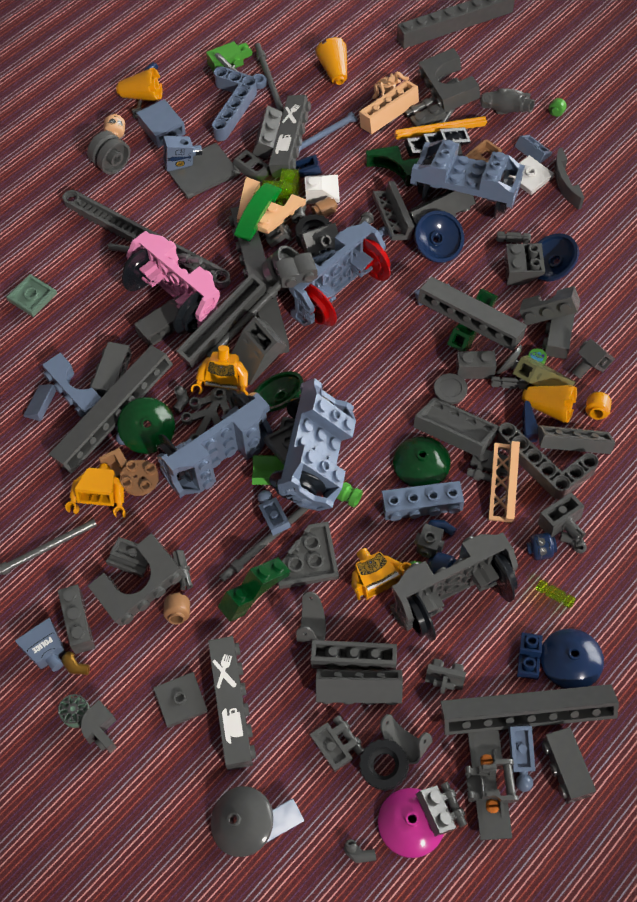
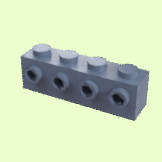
[382,481,464,521]

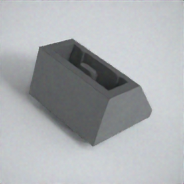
[504,243,545,285]

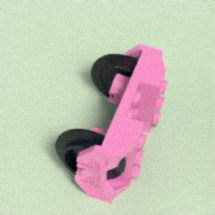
[122,231,220,335]

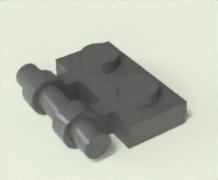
[405,97,447,127]
[467,450,509,486]
[310,715,364,773]
[416,782,467,837]

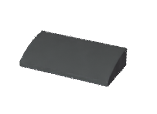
[414,397,499,458]

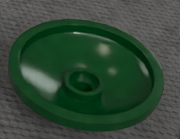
[254,371,304,413]
[117,397,175,454]
[393,436,451,487]

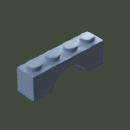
[42,353,101,418]

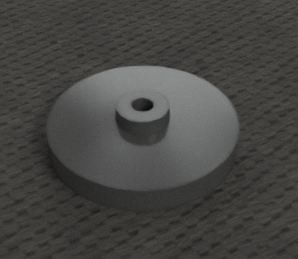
[434,373,468,404]

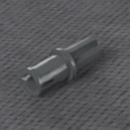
[172,550,193,590]

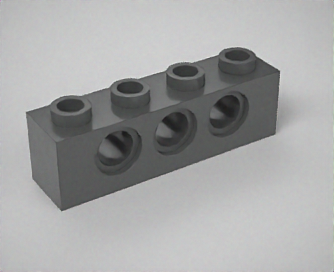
[311,640,397,670]

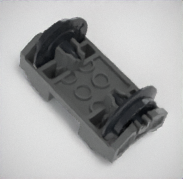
[390,532,518,641]

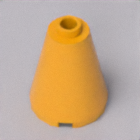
[315,37,347,85]
[116,68,162,101]
[522,385,577,423]

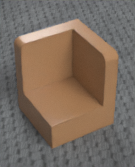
[99,448,127,478]

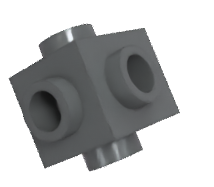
[414,523,445,558]

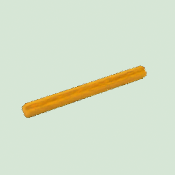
[394,116,487,140]

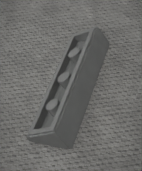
[538,425,615,454]

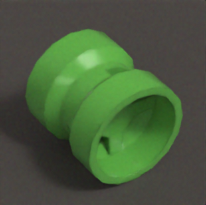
[336,482,363,508]

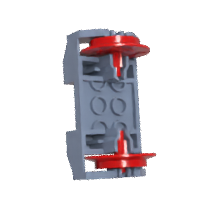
[289,221,391,326]

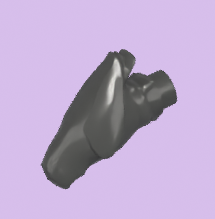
[480,88,535,114]

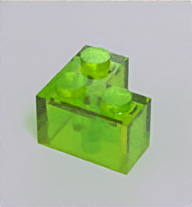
[262,169,300,206]

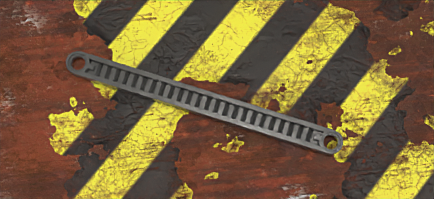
[62,190,231,288]

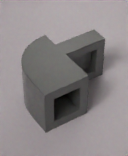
[81,700,117,754]

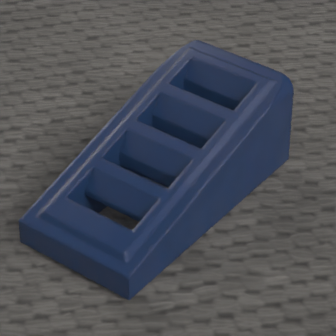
[288,154,322,179]
[522,400,539,443]

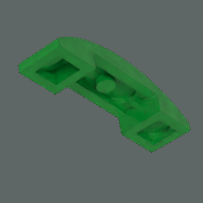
[234,183,282,242]

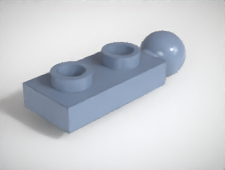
[257,490,291,536]
[508,725,535,792]

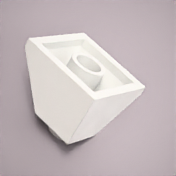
[305,175,340,204]

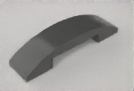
[554,147,584,209]

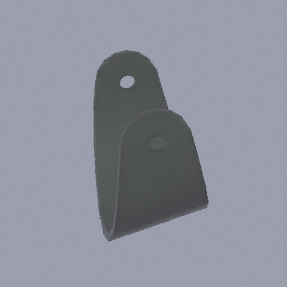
[296,592,326,643]
[380,714,433,764]

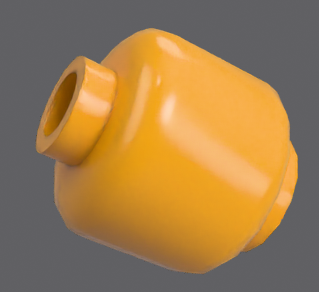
[585,392,611,420]

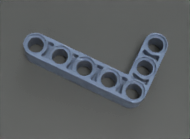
[212,67,257,141]

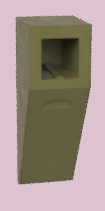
[513,355,575,386]

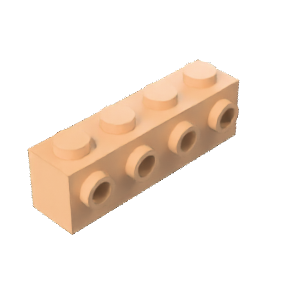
[359,80,419,134]

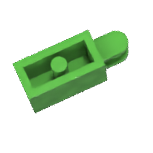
[206,41,253,72]

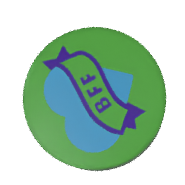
[528,348,547,364]

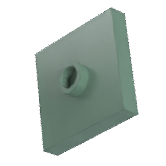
[6,274,57,317]

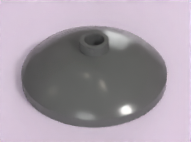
[211,786,273,857]

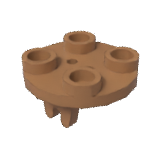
[120,460,159,496]

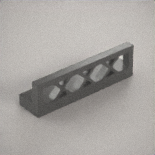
[372,181,414,240]

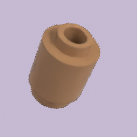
[311,197,338,217]

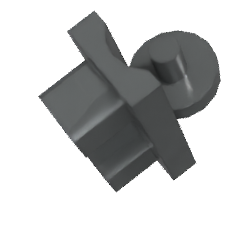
[425,659,466,694]

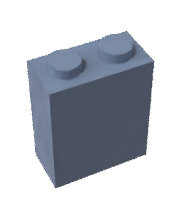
[136,99,186,148]

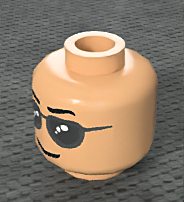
[104,114,125,138]

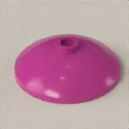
[378,788,444,858]

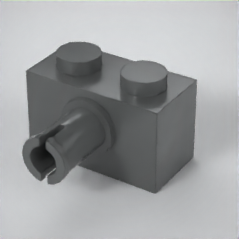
[299,223,338,256]
[572,339,615,379]
[538,492,586,542]

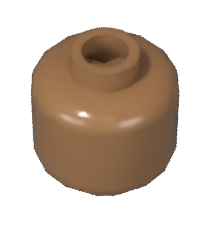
[163,593,190,625]

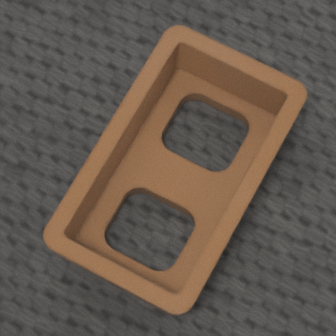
[465,139,502,163]

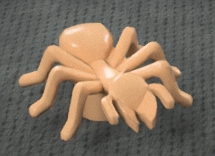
[372,71,409,99]

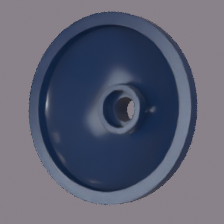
[414,211,464,263]
[536,233,579,282]
[540,628,604,689]

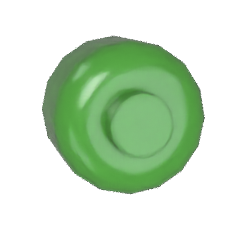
[549,98,567,117]

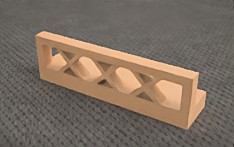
[488,441,520,523]

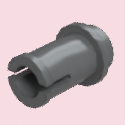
[358,212,374,225]

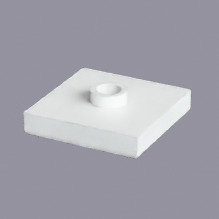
[509,155,554,195]

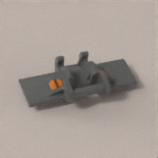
[464,730,519,841]

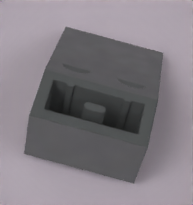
[231,317,287,385]

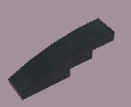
[404,127,471,157]

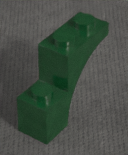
[365,146,419,187]
[447,289,498,352]
[218,557,291,622]

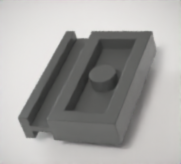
[106,537,149,578]

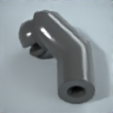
[559,531,587,554]
[344,839,376,863]

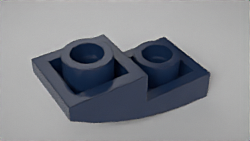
[517,632,543,680]

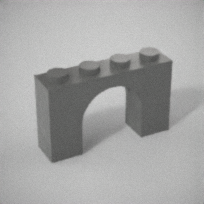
[418,48,480,112]
[88,533,185,626]

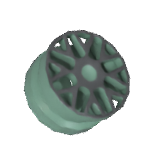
[58,694,90,728]

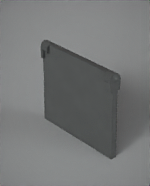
[164,143,240,199]

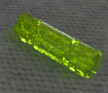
[536,580,576,608]

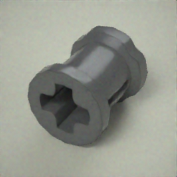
[292,204,306,224]

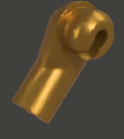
[62,651,90,675]

